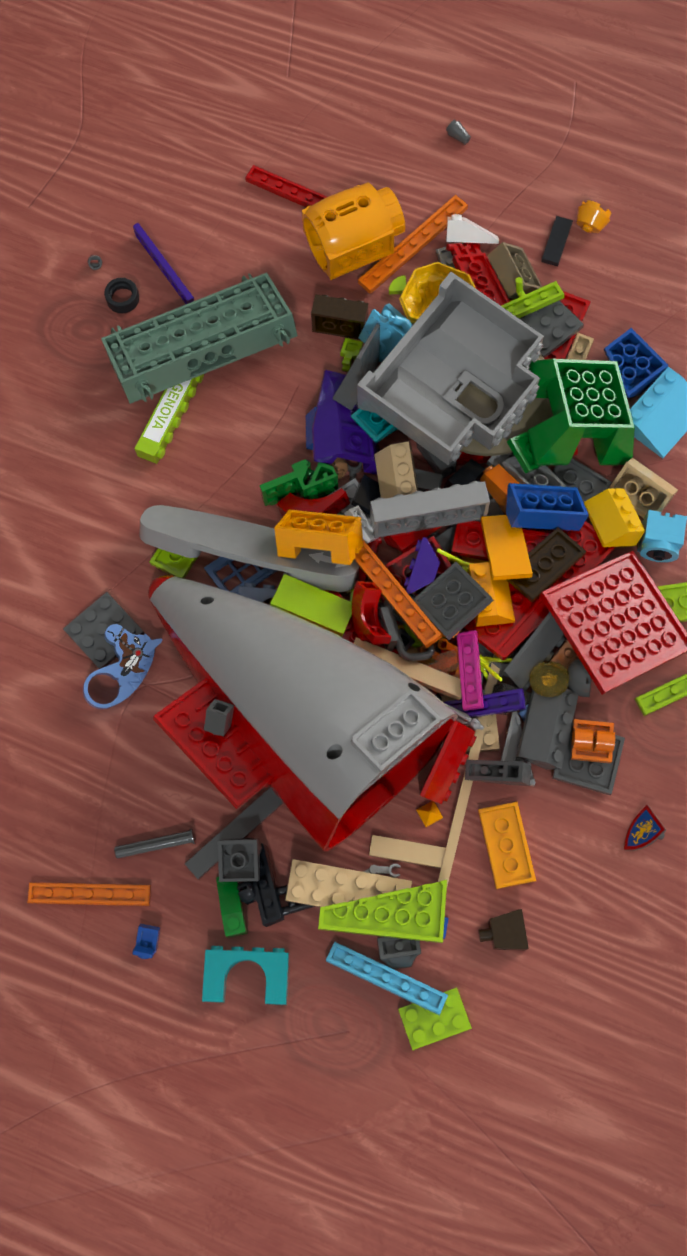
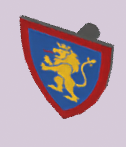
[624,805,666,851]

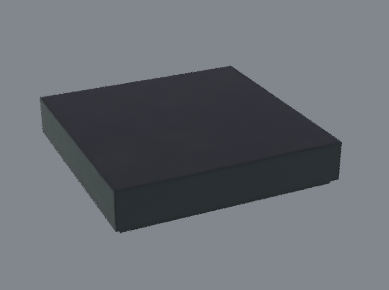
[351,475,381,515]

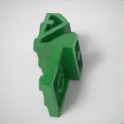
[259,460,338,506]

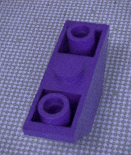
[403,537,440,594]

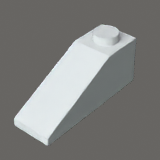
[446,214,499,244]

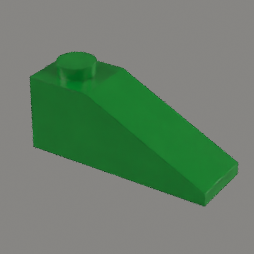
[216,877,248,938]

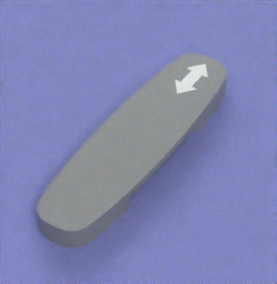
[139,505,359,592]

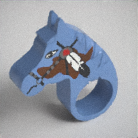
[83,624,163,709]

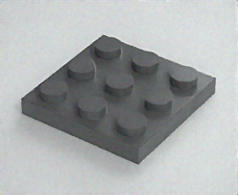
[519,301,584,358]
[413,562,494,640]
[63,592,144,669]
[552,723,625,795]

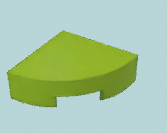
[389,275,406,295]

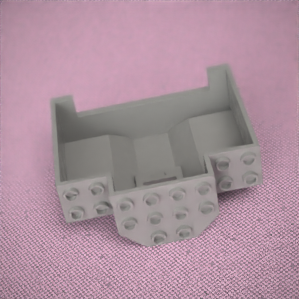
[357,272,544,465]

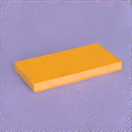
[480,515,533,580]
[478,802,536,889]

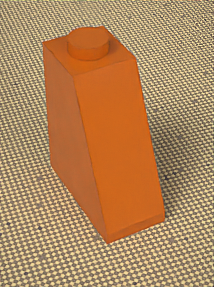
[480,464,520,515]

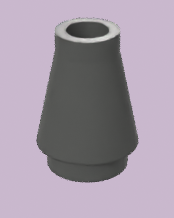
[446,120,471,145]

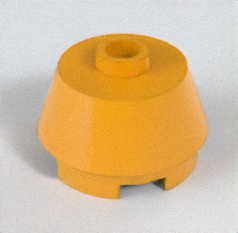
[576,200,612,233]

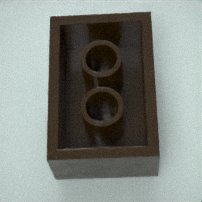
[311,294,368,340]

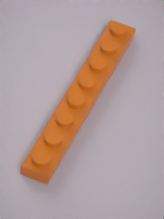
[358,195,468,294]
[354,540,442,649]

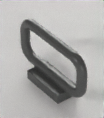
[378,594,435,661]

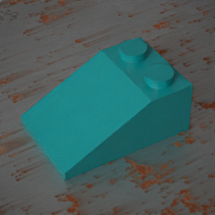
[351,409,398,443]

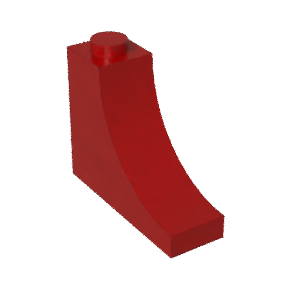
[276,488,350,516]

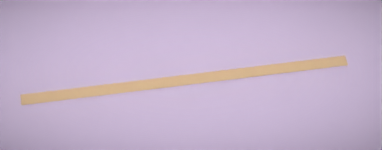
[438,655,500,886]

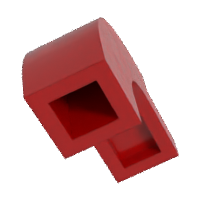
[352,581,391,645]

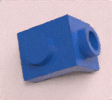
[132,924,161,959]

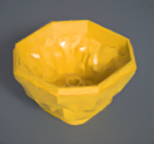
[399,262,475,324]

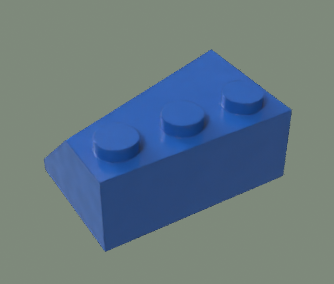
[604,328,668,398]

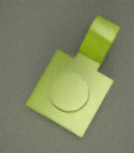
[340,338,363,372]

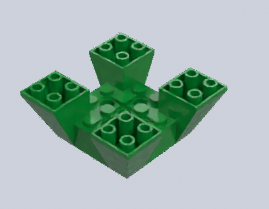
[527,359,635,465]

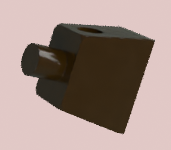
[478,909,529,951]

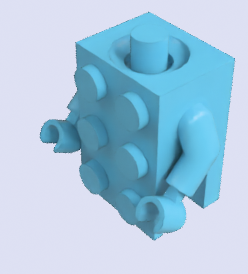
[359,303,413,362]

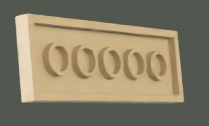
[285,859,412,907]

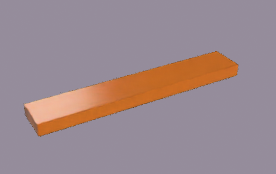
[27,882,151,906]

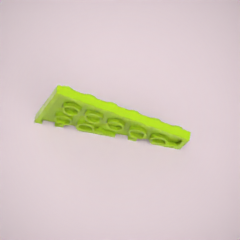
[318,880,447,943]

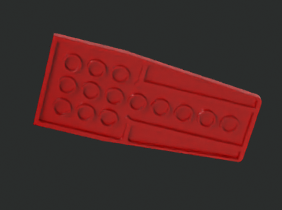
[462,521,616,660]

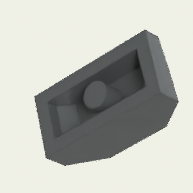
[377,937,421,969]

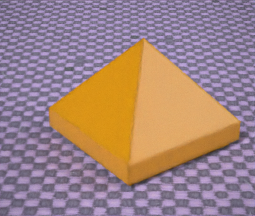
[416,801,443,827]

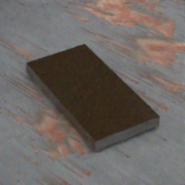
[506,527,586,603]

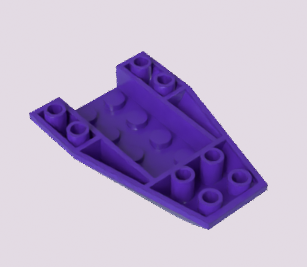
[312,370,380,475]

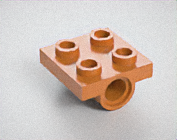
[571,719,615,764]

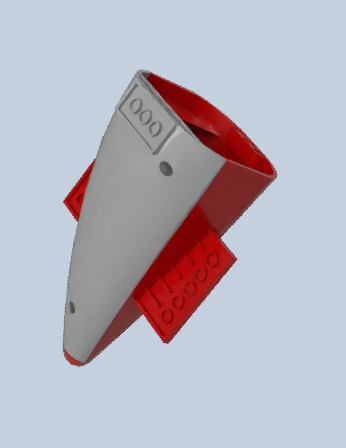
[148,575,458,851]

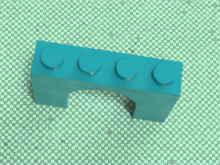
[202,946,290,1005]

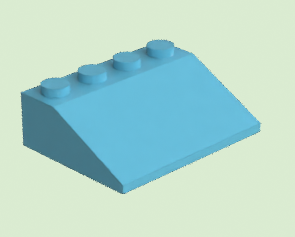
[630,367,687,458]

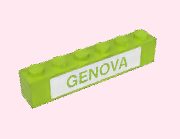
[134,374,204,464]

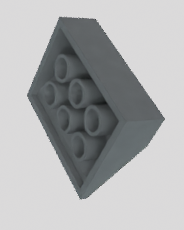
[332,323,380,410]

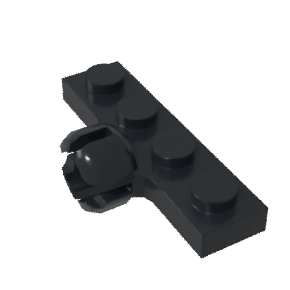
[237,843,285,927]

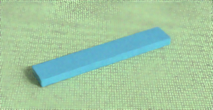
[326,942,448,1016]

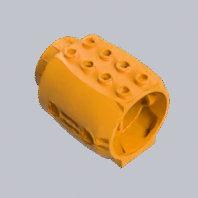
[302,182,405,280]

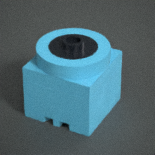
[637,510,687,562]

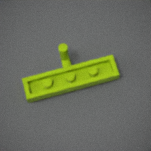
[502,277,564,318]

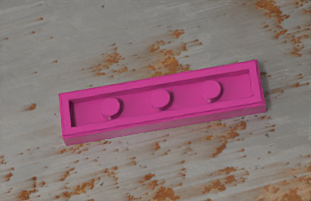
[457,630,484,711]

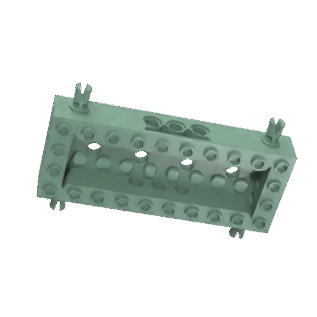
[101,273,298,404]

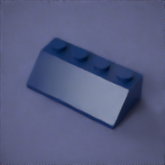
[506,483,589,531]

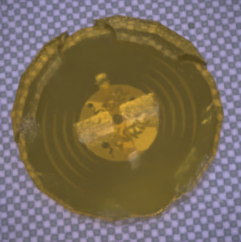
[530,662,569,697]

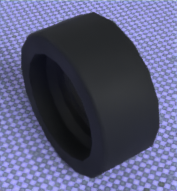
[104,278,139,313]

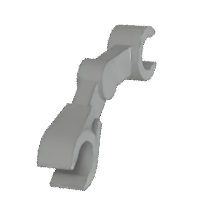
[364,863,400,878]

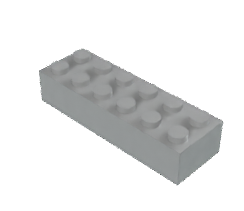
[370,481,490,538]

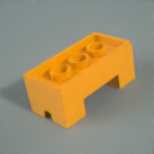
[274,509,363,565]

